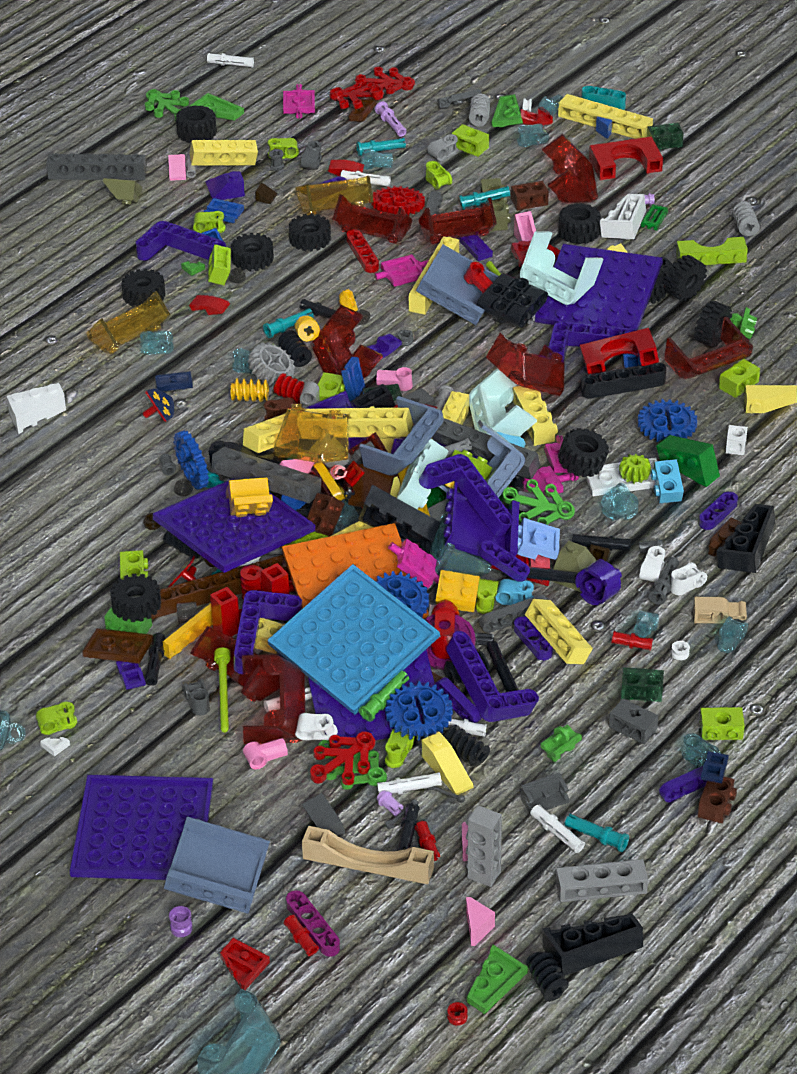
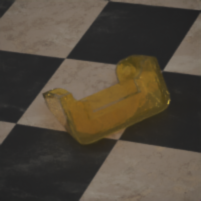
[274,404,348,463]

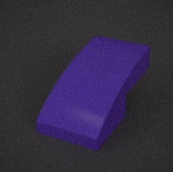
[363,334,402,362]
[116,661,146,690]

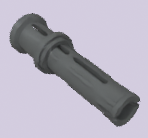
[649,557,679,605]

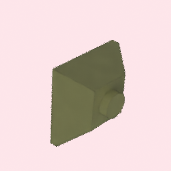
[103,178,142,205]
[552,540,597,592]

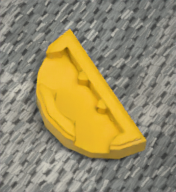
[339,289,359,316]

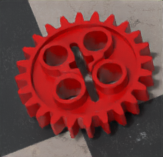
[371,186,425,216]

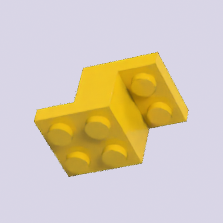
[226,478,273,517]
[435,570,480,612]

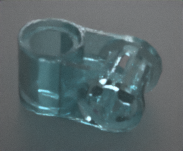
[517,124,549,147]
[140,331,174,355]
[232,349,256,376]
[717,616,749,653]
[682,733,721,768]

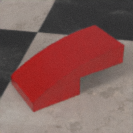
[520,108,553,125]
[328,160,364,176]
[189,295,230,315]
[344,460,365,487]

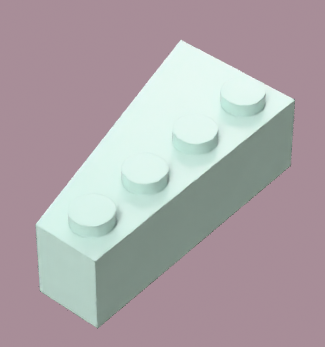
[397,439,449,509]

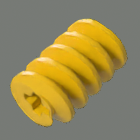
[295,316,320,342]
[231,378,269,402]

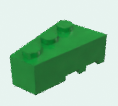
[656,435,720,487]

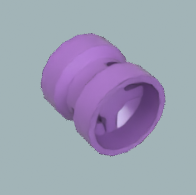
[169,906,192,937]

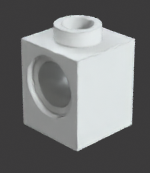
[726,425,748,455]

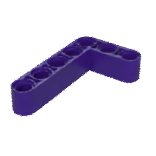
[136,221,226,261]
[548,321,637,366]
[419,454,513,537]
[233,590,302,674]
[446,631,539,722]

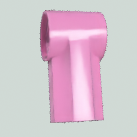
[376,367,413,391]
[243,738,288,770]

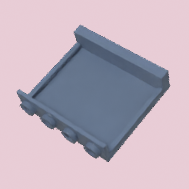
[416,244,499,325]
[164,817,270,914]

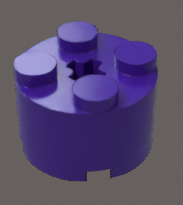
[575,559,622,605]

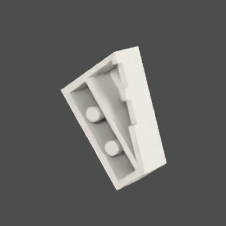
[600,194,646,240]
[7,383,66,434]

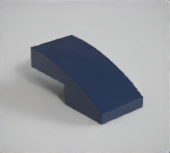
[701,751,729,784]

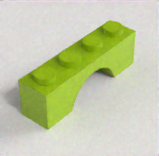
[676,237,748,265]

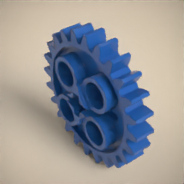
[638,399,697,442]
[173,430,209,490]
[375,571,429,618]
[385,681,453,741]

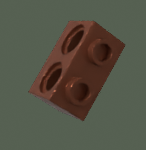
[511,181,549,211]
[307,493,345,537]
[698,777,737,824]

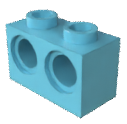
[650,459,684,503]

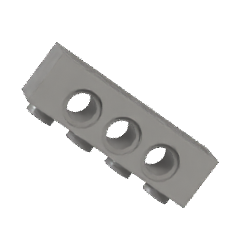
[466,806,502,887]
[556,859,648,902]

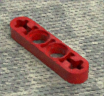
[346,229,379,273]

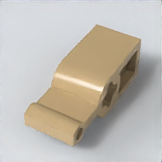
[693,597,747,624]

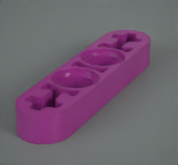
[286,890,340,957]

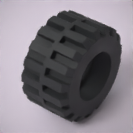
[176,105,217,143]
[558,203,601,244]
[558,428,609,477]

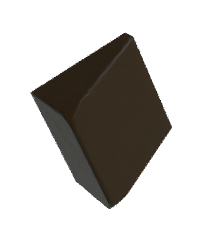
[255,183,277,204]
[589,544,611,562]

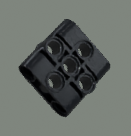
[476,273,548,328]

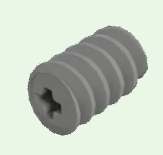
[469,94,490,127]
[732,201,760,236]

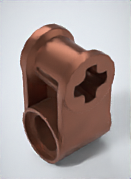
[264,398,299,421]

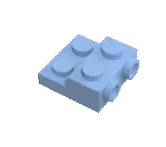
[517,518,560,560]

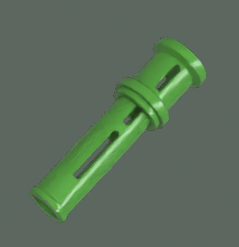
[359,670,409,722]

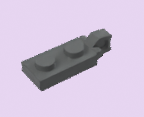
[437,89,481,109]

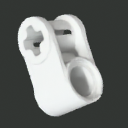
[639,546,665,582]
[670,562,707,595]
[295,713,338,741]

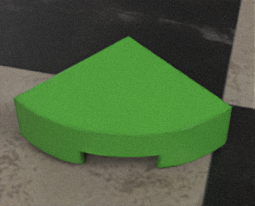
[181,261,205,276]

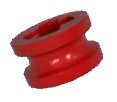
[447,1002,468,1026]

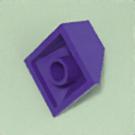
[205,171,245,200]

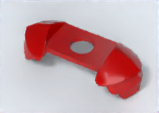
[431,599,460,659]

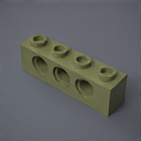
[481,178,511,231]

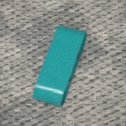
[581,86,626,110]

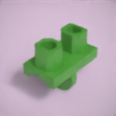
[729,307,757,340]
[541,725,582,762]

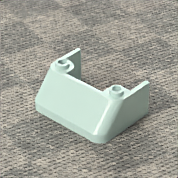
[520,231,603,305]
[469,361,537,437]

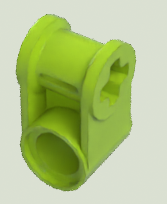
[268,138,299,159]
[425,161,452,190]
[193,211,226,233]
[476,578,499,614]
[36,702,77,735]
[385,729,414,768]

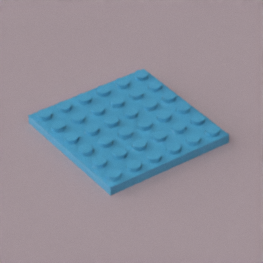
[268,564,440,715]

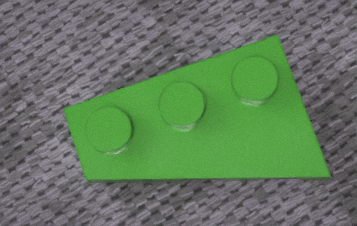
[190,93,244,120]
[491,94,523,127]
[467,945,528,1014]

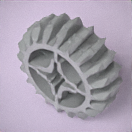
[248,342,295,386]

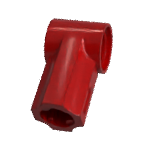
[464,261,493,293]

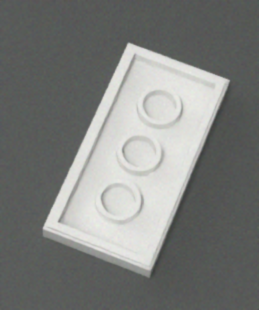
[586,458,657,496]

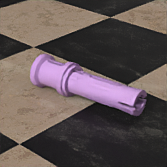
[375,101,407,137]

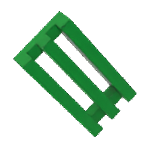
[641,204,668,231]

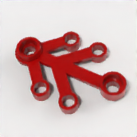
[355,67,415,94]
[329,83,384,109]
[310,732,375,785]

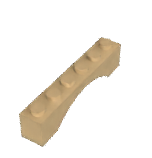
[302,826,434,884]

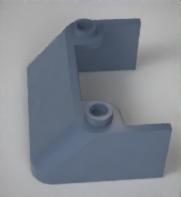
[359,396,444,476]
[438,420,525,498]

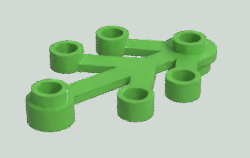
[145,89,189,121]
[502,479,575,525]
[319,740,387,789]

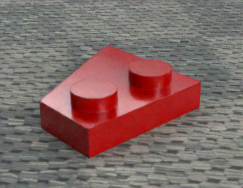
[220,938,270,991]

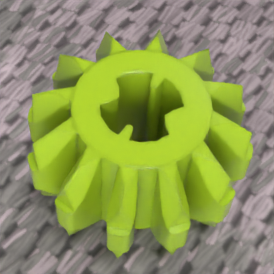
[619,454,651,484]

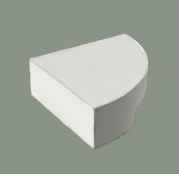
[40,737,70,756]

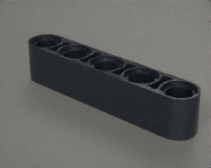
[581,362,666,399]

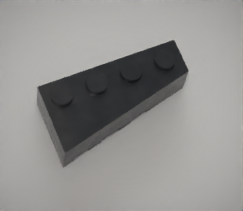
[358,485,441,546]
[717,504,775,573]
[542,914,643,976]

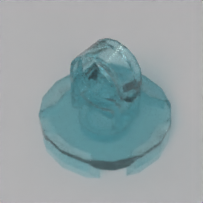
[601,483,639,520]
[0,710,26,751]

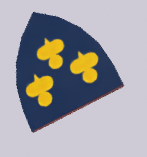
[143,389,174,422]
[167,555,197,587]

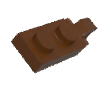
[348,97,378,122]
[708,517,742,557]

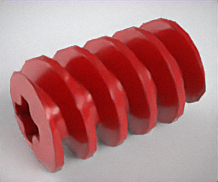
[273,373,304,404]
[240,565,263,602]

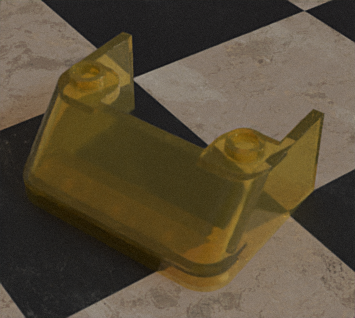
[295,176,373,215]
[86,291,171,354]

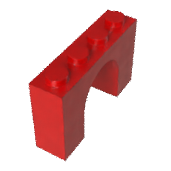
[589,136,663,180]
[580,328,659,374]
[210,563,290,640]

